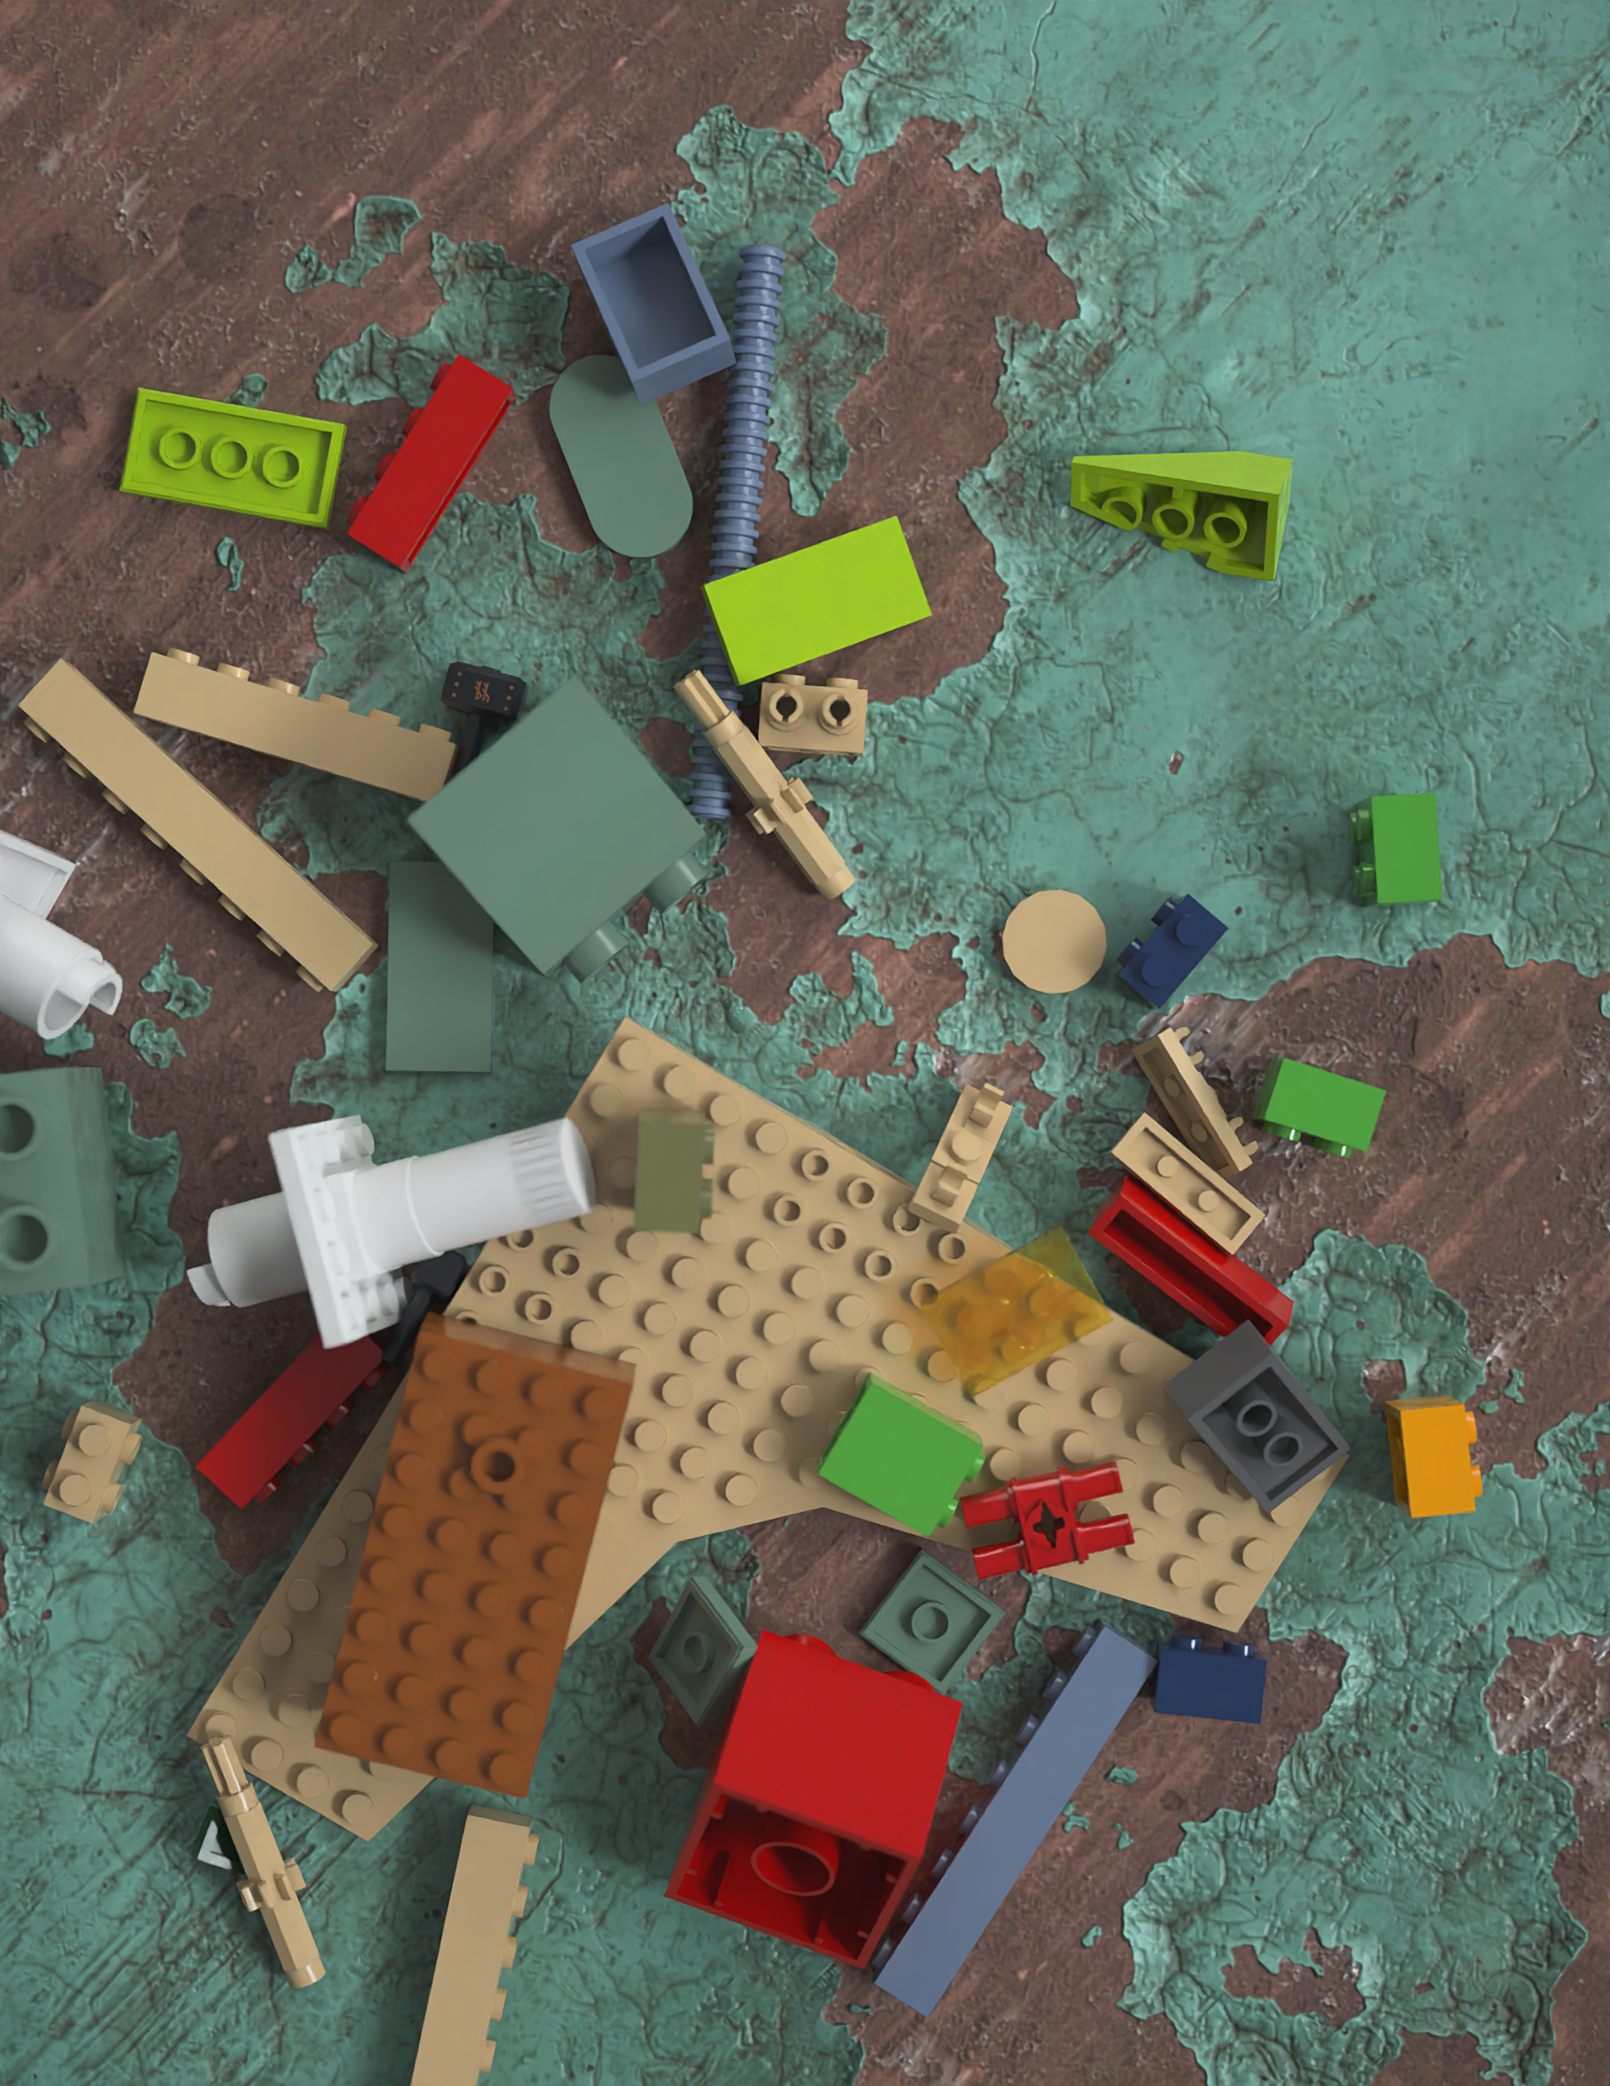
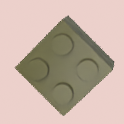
[633,1107,715,1233]

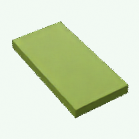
[119,387,347,530]
[700,516,932,687]

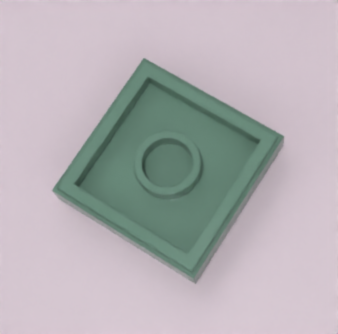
[858,1547,1006,1696]
[648,1576,758,1729]

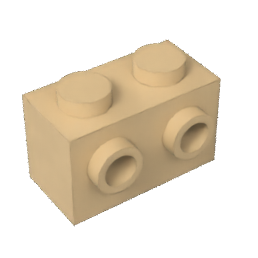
[41,1400,142,1524]

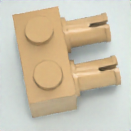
[758,674,868,757]

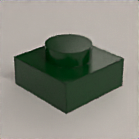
[191,1805,245,1875]

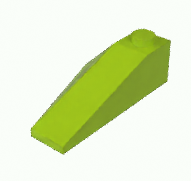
[1070,451,1293,581]

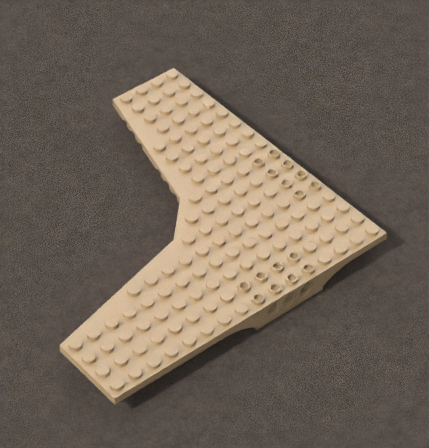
[186,1015,1349,1842]

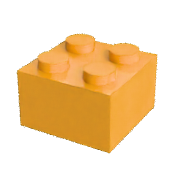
[1384,1395,1482,1518]

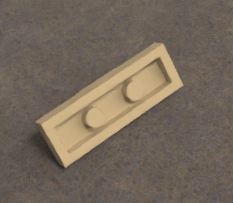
[1131,1027,1259,1179]
[907,1083,1013,1234]
[1108,1112,1265,1256]

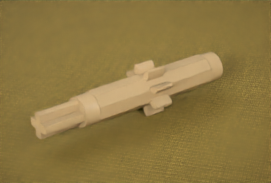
[674,670,856,901]
[200,1735,326,1988]

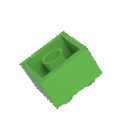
[1348,792,1443,908]
[1252,1058,1386,1158]

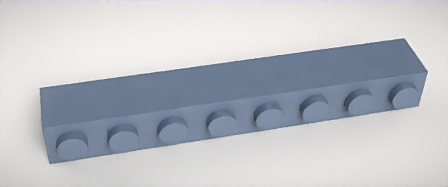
[870,1619,1158,2018]

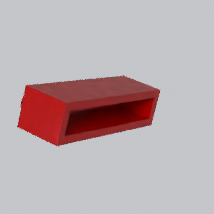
[346,354,517,574]
[1088,1174,1294,1346]
[196,1333,390,1510]

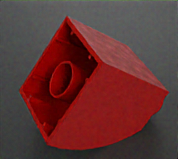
[664,1629,963,1969]

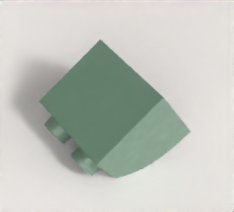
[407,675,710,984]
[0,1067,126,1296]

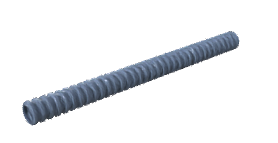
[686,245,786,820]

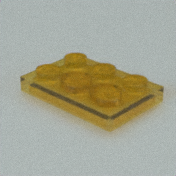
[919,1224,1113,1397]

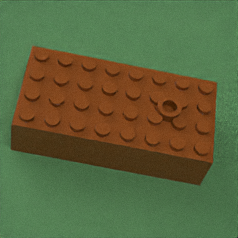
[314,1311,636,1799]

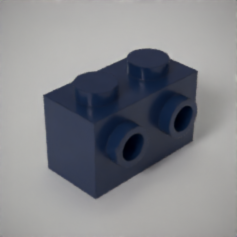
[1114,894,1229,1010]
[1150,1634,1267,1724]

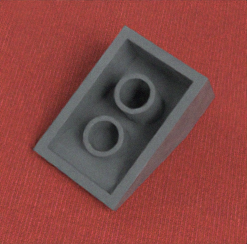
[1164,1319,1352,1513]

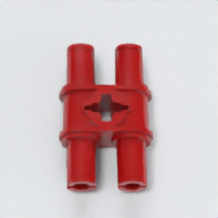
[959,1461,1135,1580]

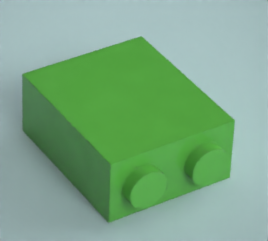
[816,1372,986,1538]

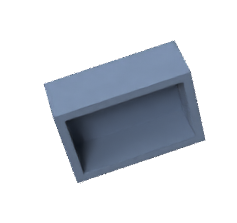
[571,203,736,406]

